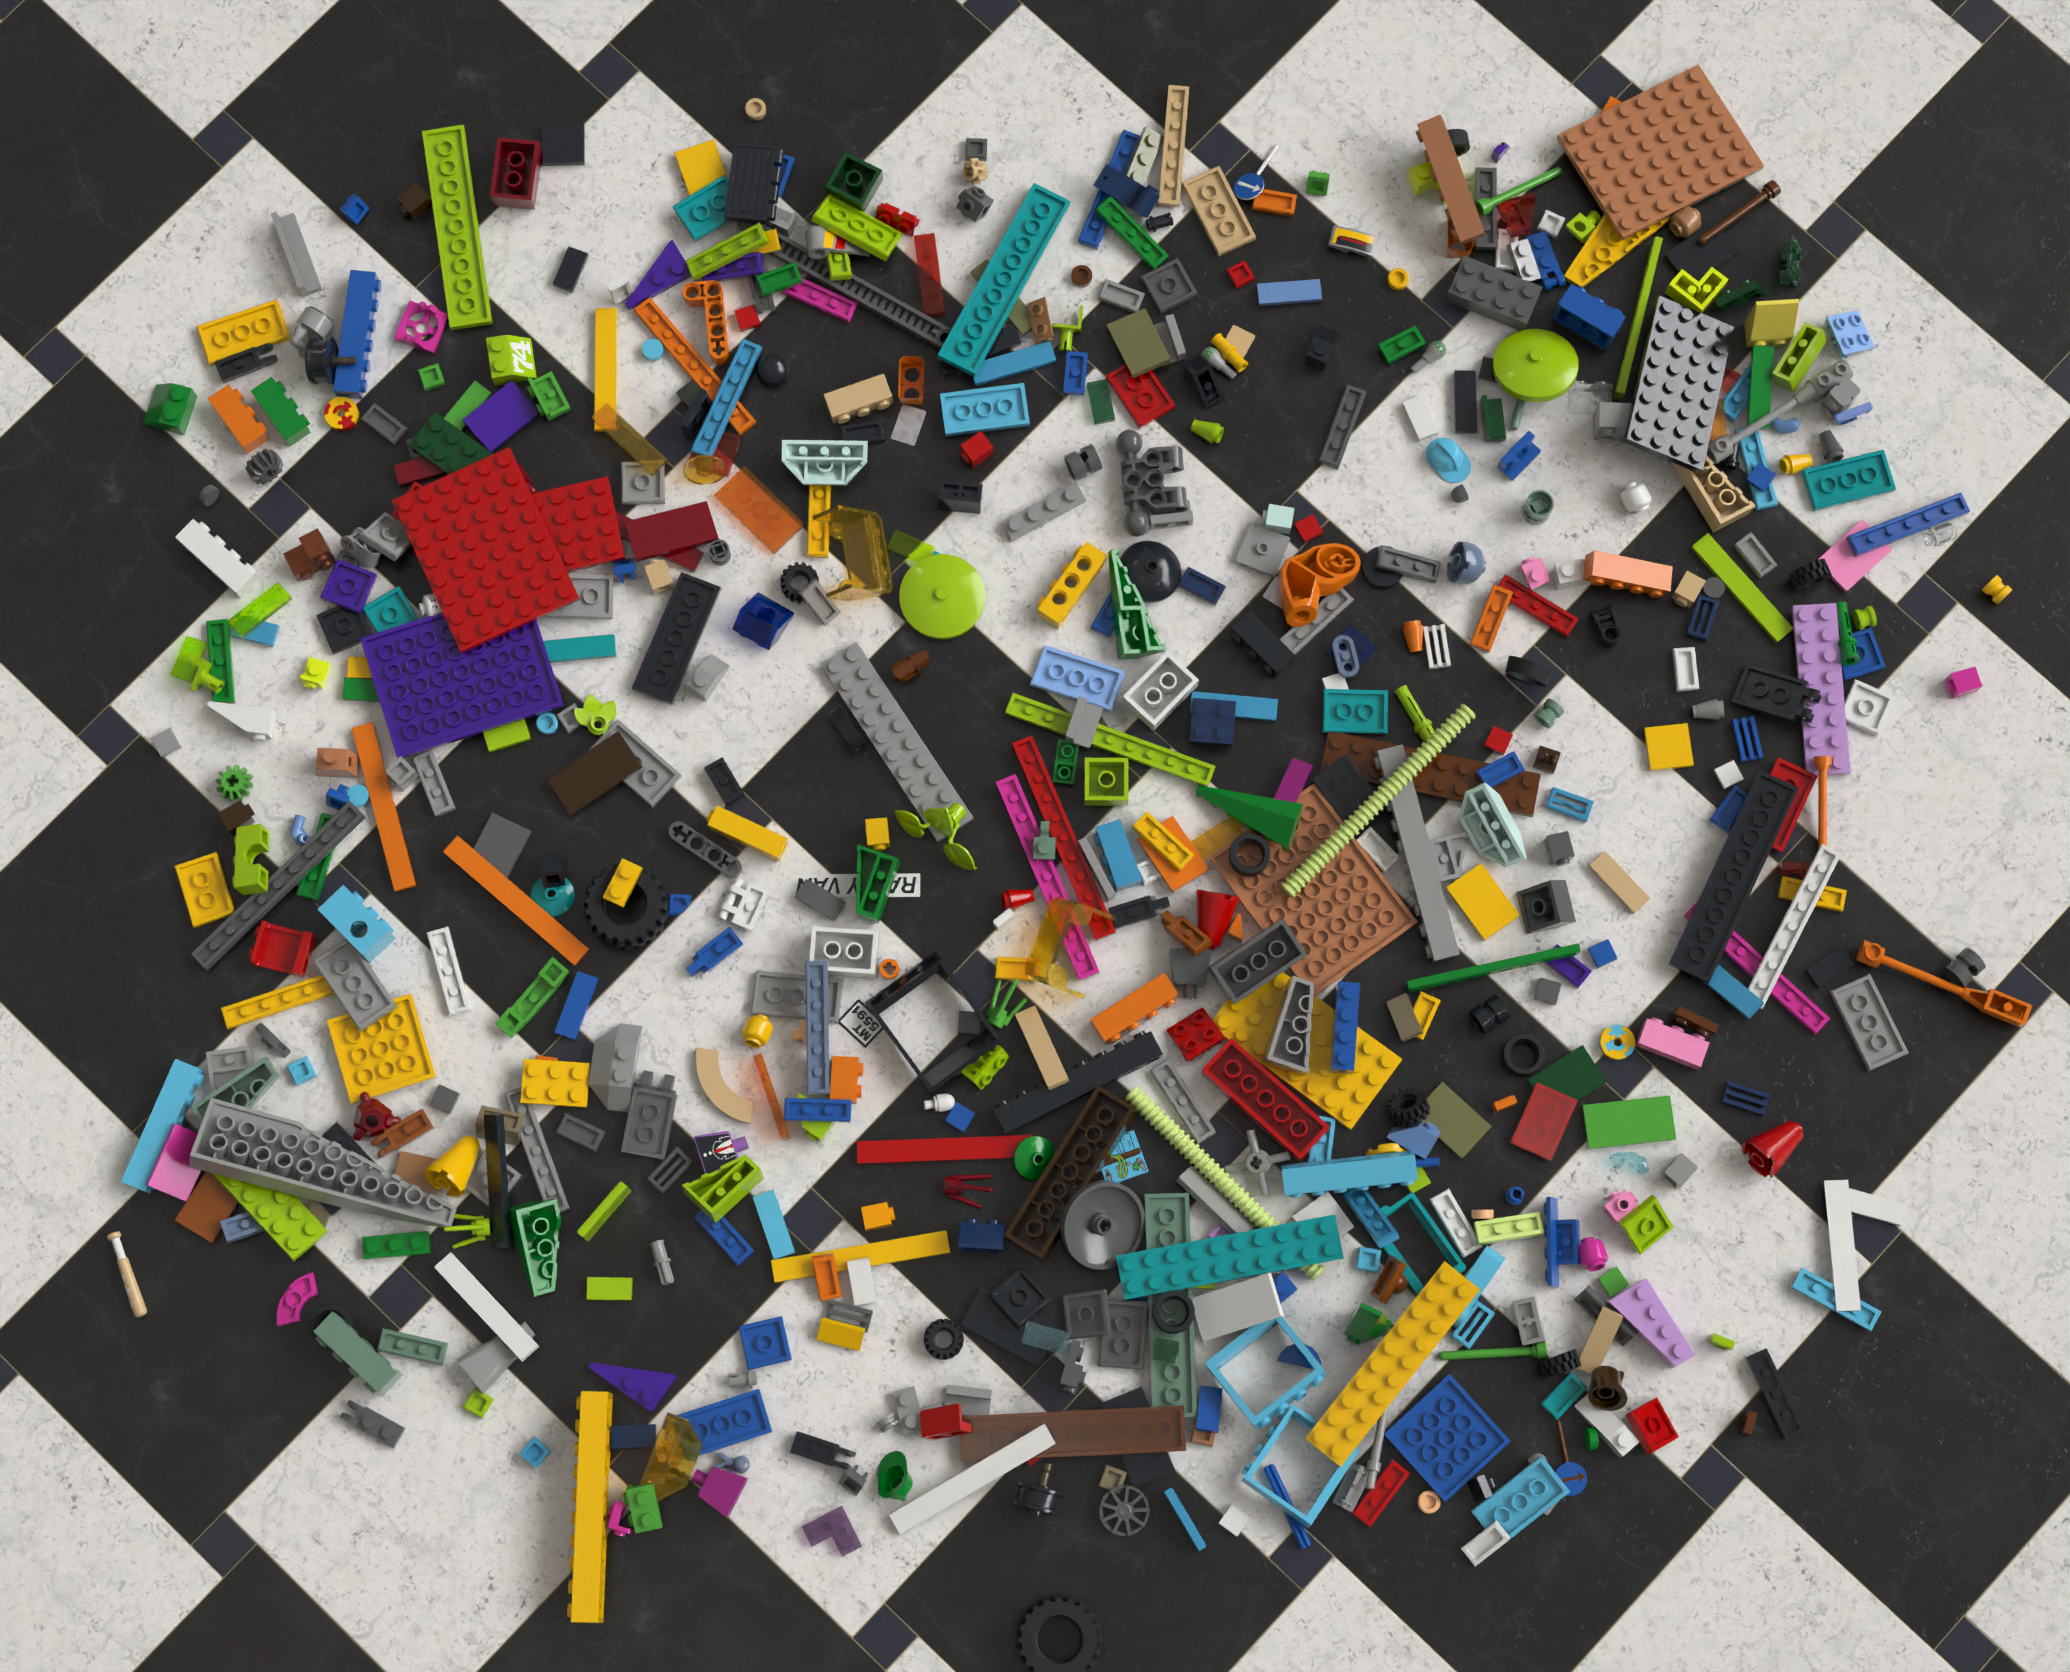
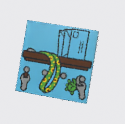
[1101,1130,1149,1183]

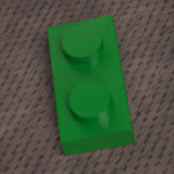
[1378,325,1426,364]

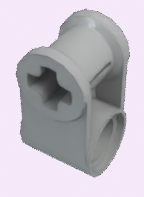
[341,527,381,568]

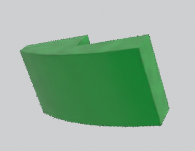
[1053,739,1079,785]

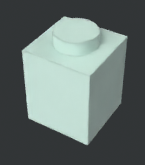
[1261,504,1294,534]

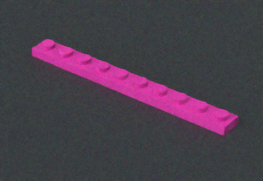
[996,774,1099,981]

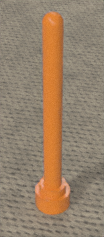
[1814,756,1832,849]

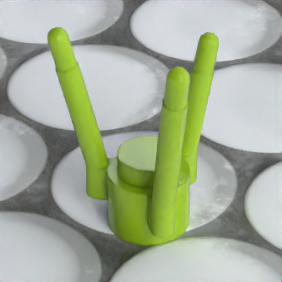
[444,1214,491,1249]

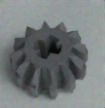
[245,448,284,485]

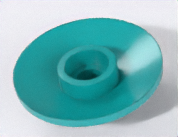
[531,878,575,917]

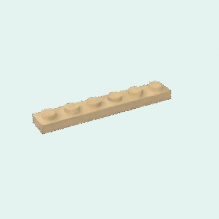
[1158,85,1189,207]

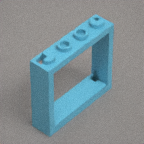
[1205,1317,1326,1430]
[1241,1404,1360,1528]

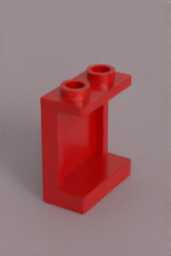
[248,920,317,978]

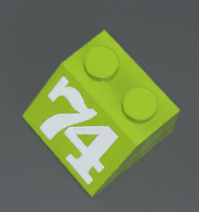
[486,335,537,386]

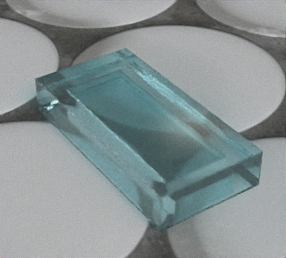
[1021,1321,1070,1355]

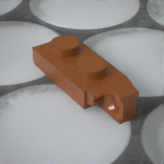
[1160,910,1211,956]

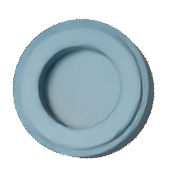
[642,339,664,361]
[536,712,559,735]
[347,784,370,807]

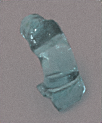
[1609,1152,1649,1175]

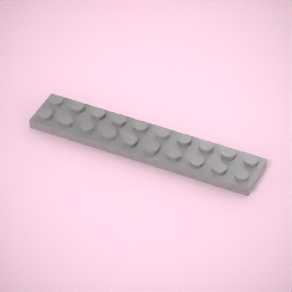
[820,642,974,843]

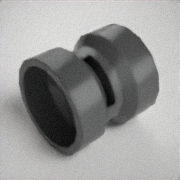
[708,539,731,566]

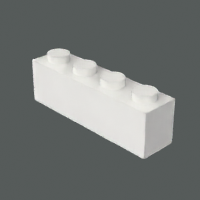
[175,519,258,598]

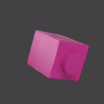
[1945,667,1982,698]

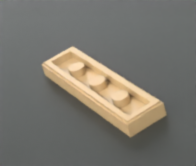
[1015,1006,1069,1090]

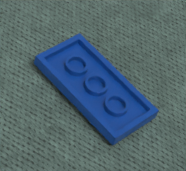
[673,1389,773,1460]

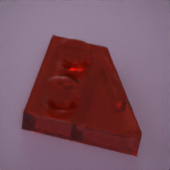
[1497,193,1536,238]

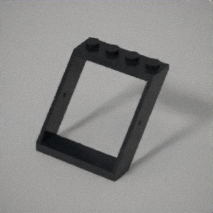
[865,951,1002,1093]

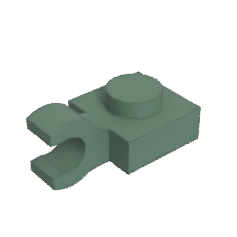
[1033,821,1056,860]

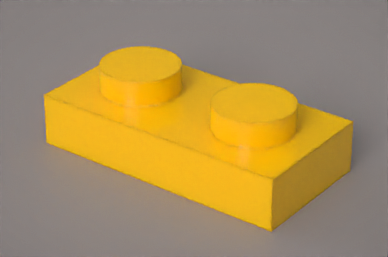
[603,858,643,908]

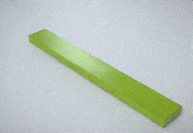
[1614,237,1663,400]

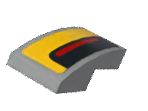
[1328,226,1376,258]

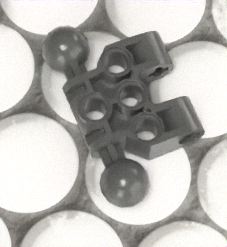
[1116,429,1188,537]

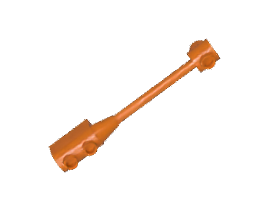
[1856,940,2033,1028]

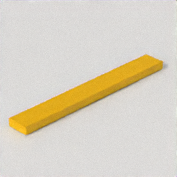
[771,1230,950,1283]

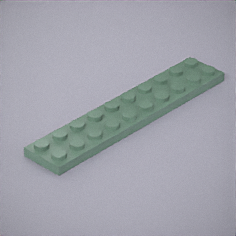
[1144,1193,1197,1418]

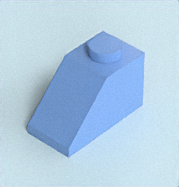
[1387,1121,1441,1159]

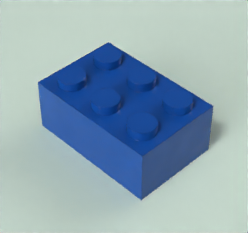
[1552,284,1626,351]

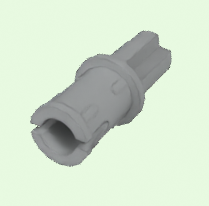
[650,1240,674,1285]

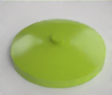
[1493,329,1578,402]
[899,554,985,640]

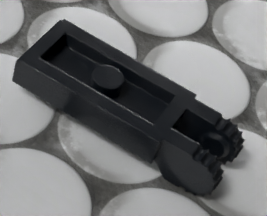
[215,343,278,384]
[790,1431,856,1470]

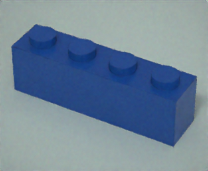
[1330,981,1360,1074]

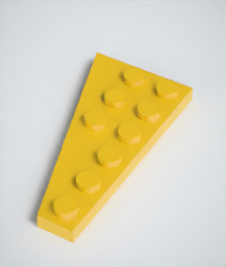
[1564,214,1671,288]

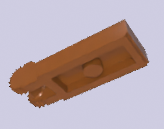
[370,1109,434,1158]

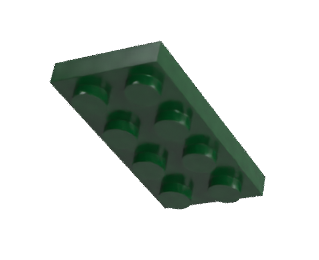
[409,412,493,475]

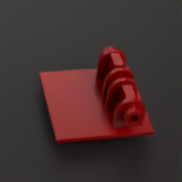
[1166,1007,1225,1062]

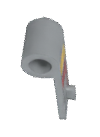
[805,225,870,259]

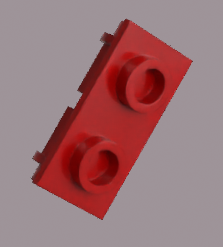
[875,202,920,237]

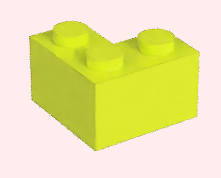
[1407,161,1446,205]
[1665,267,1729,314]

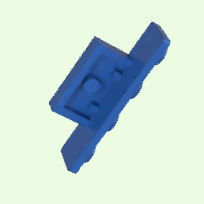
[1544,1197,1580,1287]

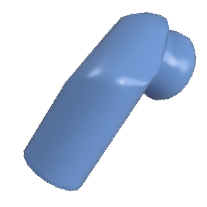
[1770,417,1800,434]

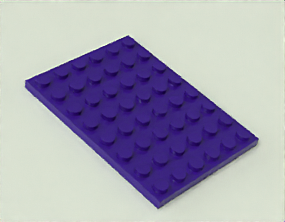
[360,612,564,758]

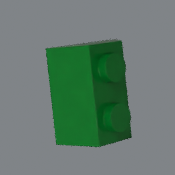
[143,383,197,435]

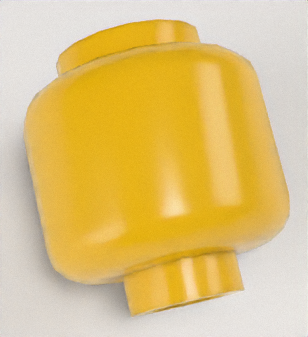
[741,1014,773,1049]

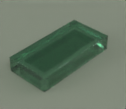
[1086,379,1115,425]

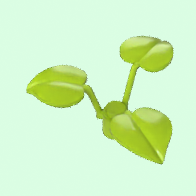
[894,802,977,870]

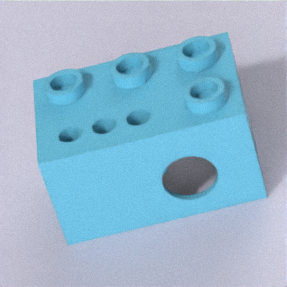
[318,885,396,962]

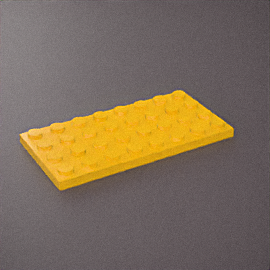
[1213,972,1402,1130]

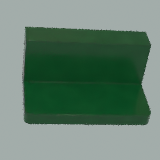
[1479,395,1506,443]

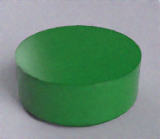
[1584,1427,1599,1450]

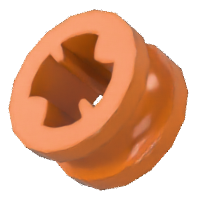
[880,959,900,980]

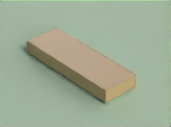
[1588,851,1650,914]
[1578,1307,1623,1374]

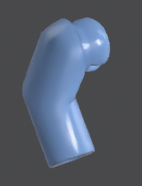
[290,814,310,846]

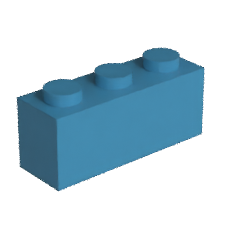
[1093,819,1142,892]

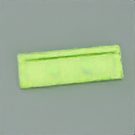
[227,582,292,638]

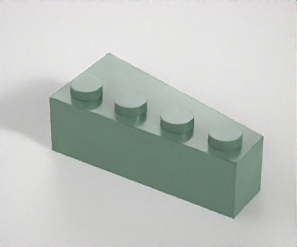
[190,1057,281,1124]
[313,1311,404,1394]

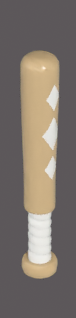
[107,1231,147,1318]

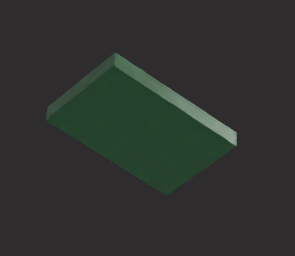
[1527,1045,1607,1100]

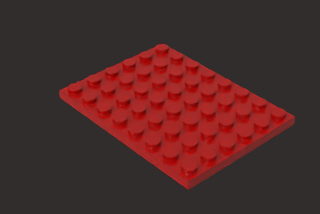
[392,447,580,654]

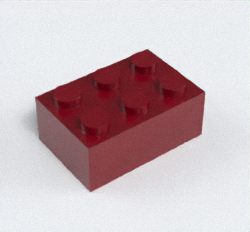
[490,137,542,210]

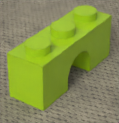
[232,824,270,895]

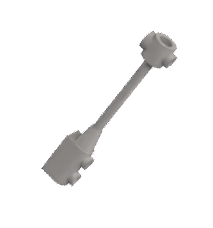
[1707,359,1853,464]

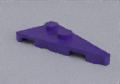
[625,240,692,311]
[588,1362,677,1412]

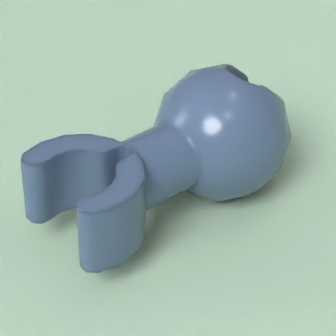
[713,1452,750,1473]

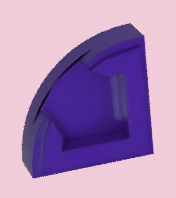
[1491,142,1510,163]

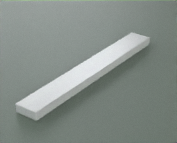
[1747,844,1841,1009]
[889,1423,1056,1535]

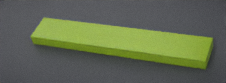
[1691,533,1793,643]

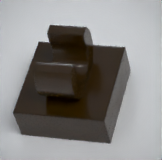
[1533,745,1561,774]

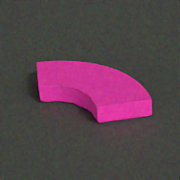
[276,1272,318,1327]

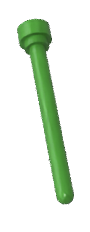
[1474,167,1562,217]
[1438,1341,1547,1360]

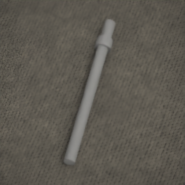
[1365,1407,1389,1490]

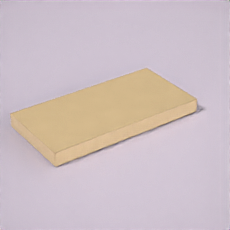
[1181,166,1256,257]

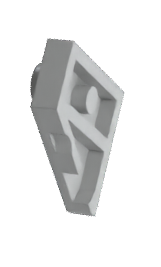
[1429,832,1468,883]

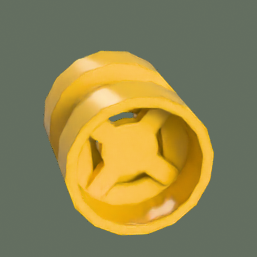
[1982,575,2012,605]

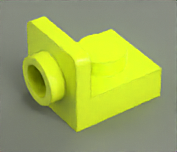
[299,657,331,690]

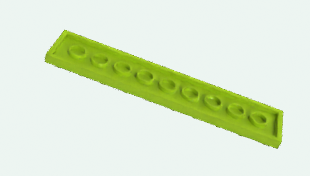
[422,125,493,330]

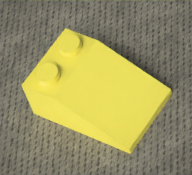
[1744,299,1799,348]

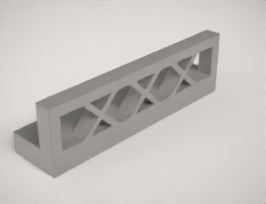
[271,212,322,297]

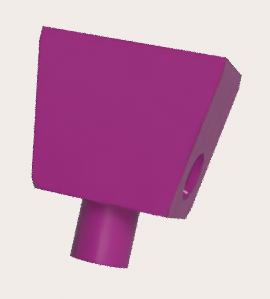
[691,1467,748,1518]

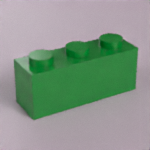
[251,377,311,446]

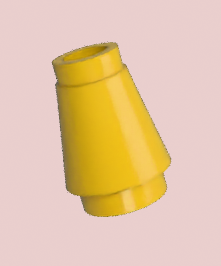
[1779,454,1813,476]

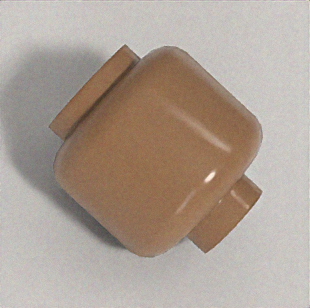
[1669,206,1701,238]

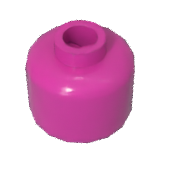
[1578,1237,1608,1272]

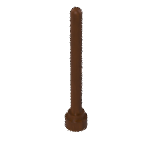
[1698,180,1781,244]

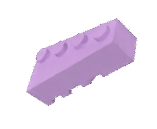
[1608,1278,1695,1368]

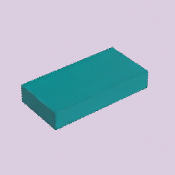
[1540,1372,1588,1420]

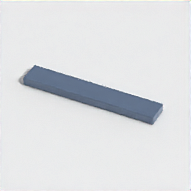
[805,961,830,1094]

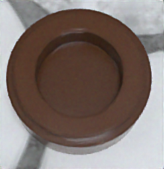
[1071,265,1092,287]

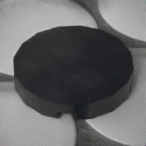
[1362,546,1403,588]

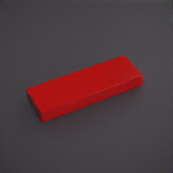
[1351,1459,1410,1528]

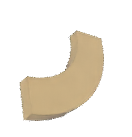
[696,1048,754,1124]

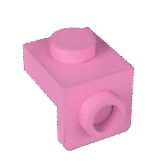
[1518,556,1551,590]

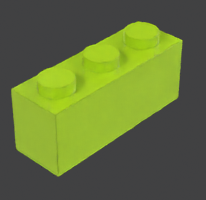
[1772,322,1827,393]

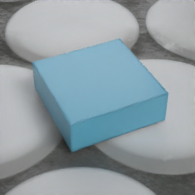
[287,1056,317,1086]
[1355,1246,1381,1273]

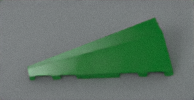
[1108,549,1166,659]
[1196,785,1303,851]

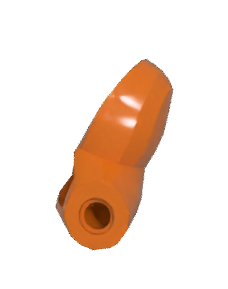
[1278,543,1361,627]

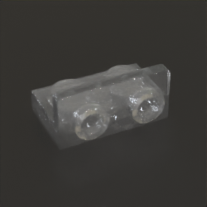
[1568,381,1613,415]

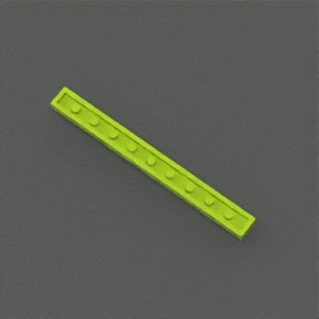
[1005,693,1216,787]

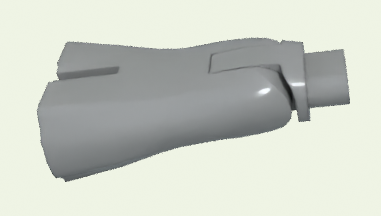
[457,1321,535,1394]

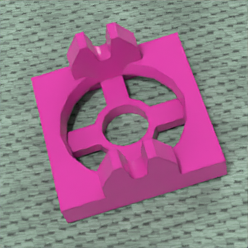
[394,300,449,354]

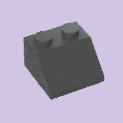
[1516,880,1576,934]

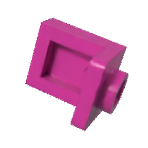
[607,1501,632,1537]

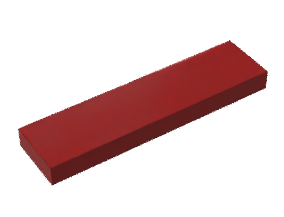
[1498,574,1579,638]

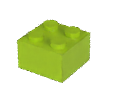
[1084,758,1128,806]

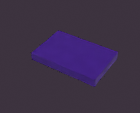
[463,380,539,453]

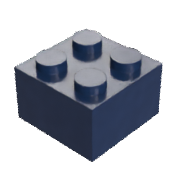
[1189,698,1236,745]

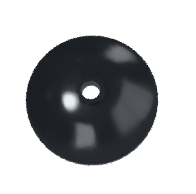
[1120,541,1181,603]

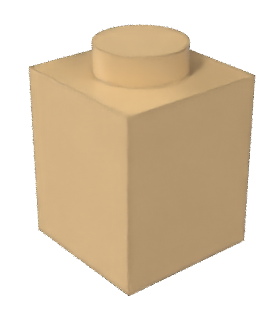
[644,559,674,595]
[1671,571,1706,608]

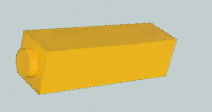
[706,806,789,861]

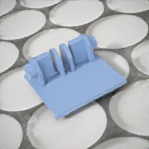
[1825,310,1875,359]

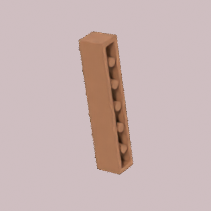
[1415,114,1486,245]

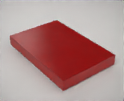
[1105,364,1176,429]
[1510,1083,1578,1161]

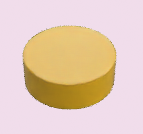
[1387,268,1409,290]

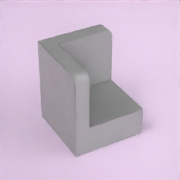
[385,756,419,791]
[1661,1152,1698,1189]

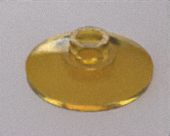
[683,455,726,485]

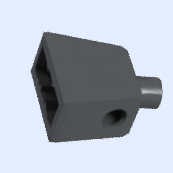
[1169,949,1212,1000]

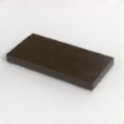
[547,731,643,816]

